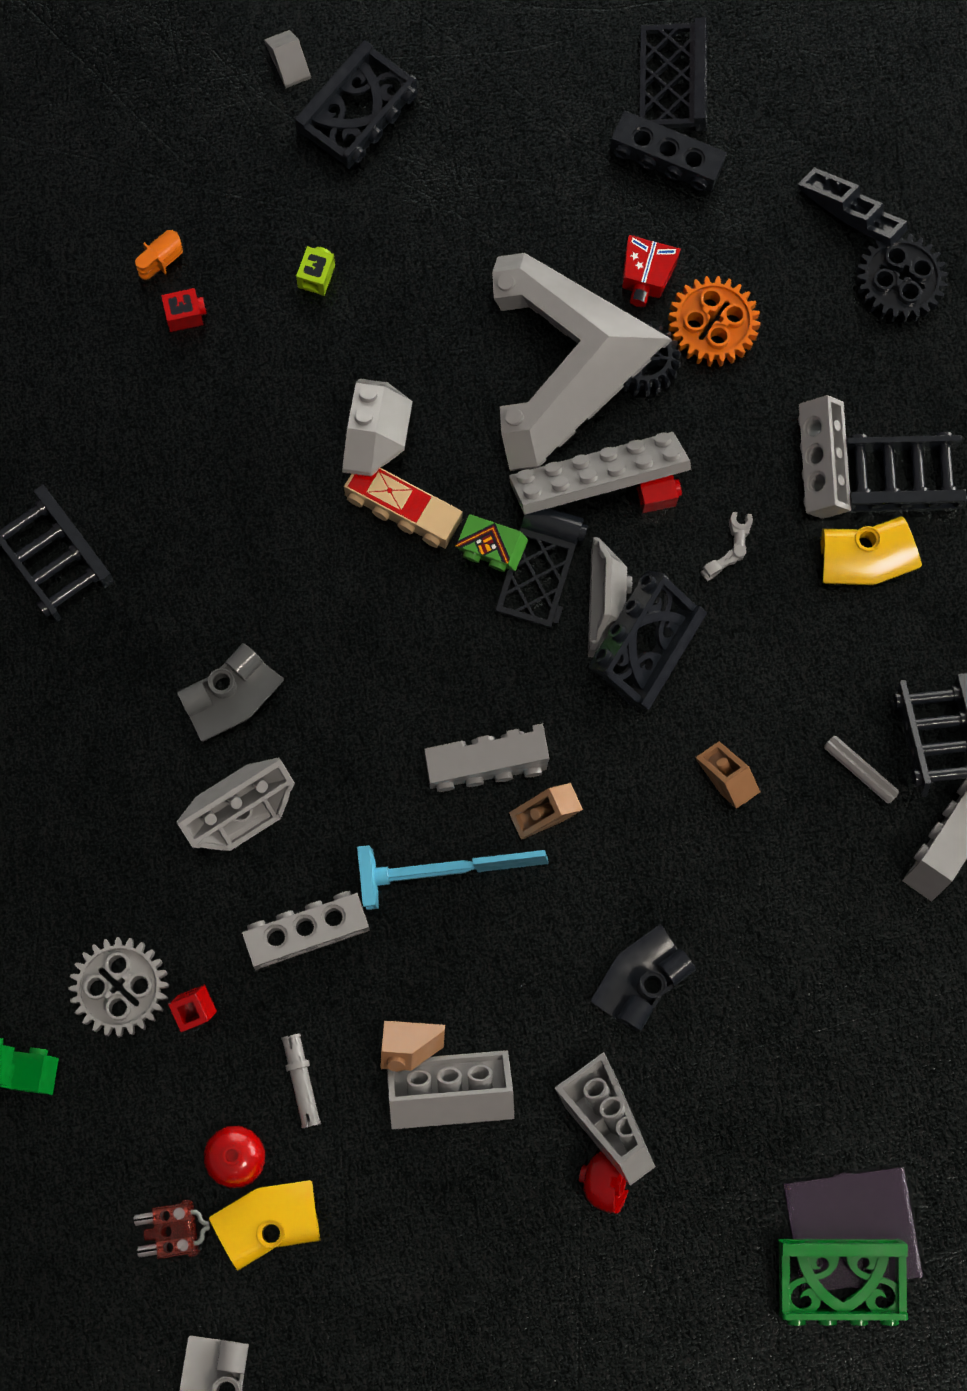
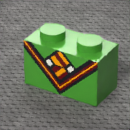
[456,514,528,572]

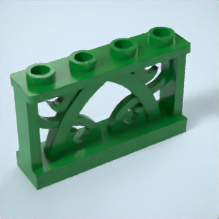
[778,1239,908,1326]

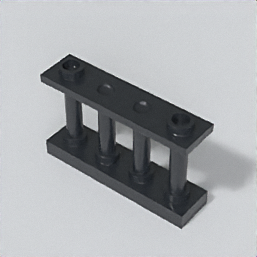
[846,432,967,512]
[0,484,114,622]
[893,673,967,798]

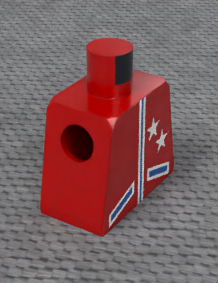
[622,235,681,307]

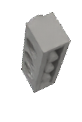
[798,395,851,519]
[242,891,370,970]

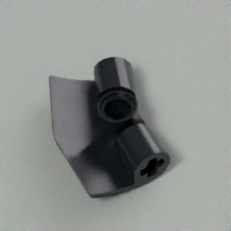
[591,924,696,1032]

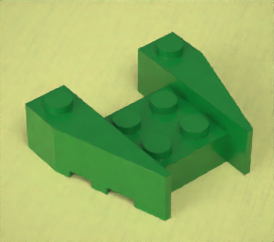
[0,1038,59,1095]

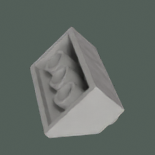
[387,1050,514,1129]

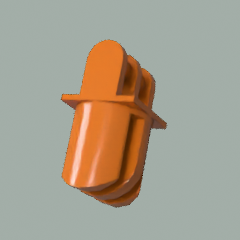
[135,230,183,280]

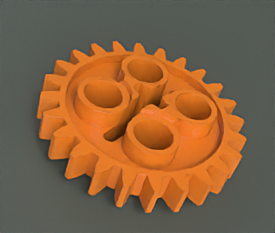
[668,276,760,367]

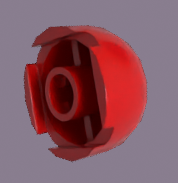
[204,1126,265,1188]
[579,1151,628,1214]

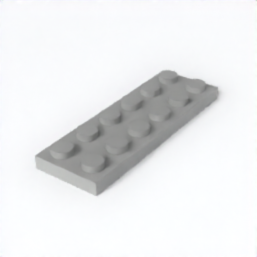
[509,432,691,515]

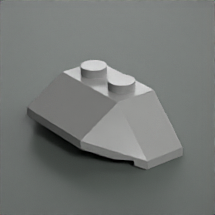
[342,379,412,476]
[588,537,632,657]
[177,757,295,851]

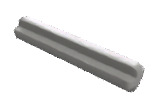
[825,736,899,803]

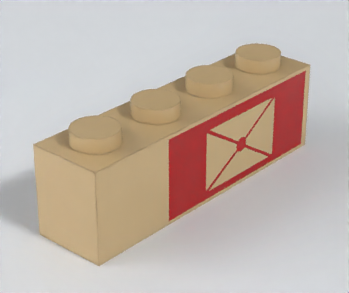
[344,468,463,549]

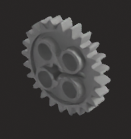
[69,937,169,1037]

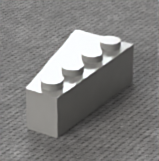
[424,723,549,792]
[555,1052,655,1186]

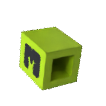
[296,246,335,296]

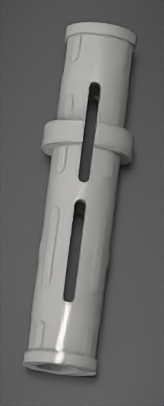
[281,1033,321,1128]

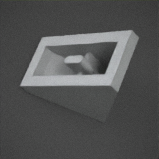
[264,30,311,88]

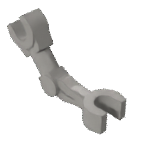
[700,512,753,582]

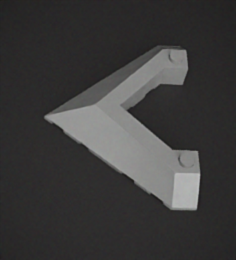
[492,253,672,471]

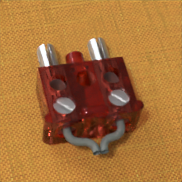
[134,1200,210,1259]

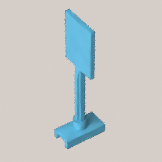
[357,845,548,910]

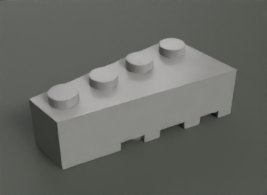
[902,778,967,901]

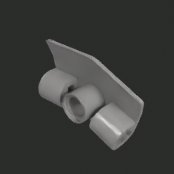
[179,1336,249,1391]

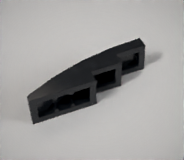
[798,168,908,246]

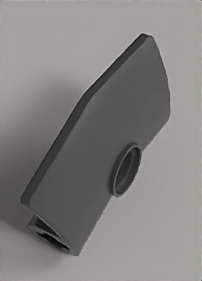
[177,643,284,741]

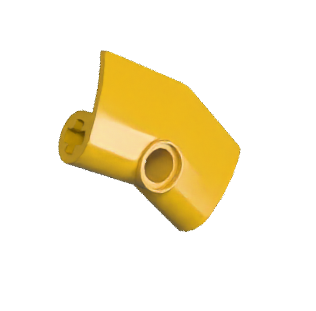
[820,516,922,585]
[209,1180,320,1270]

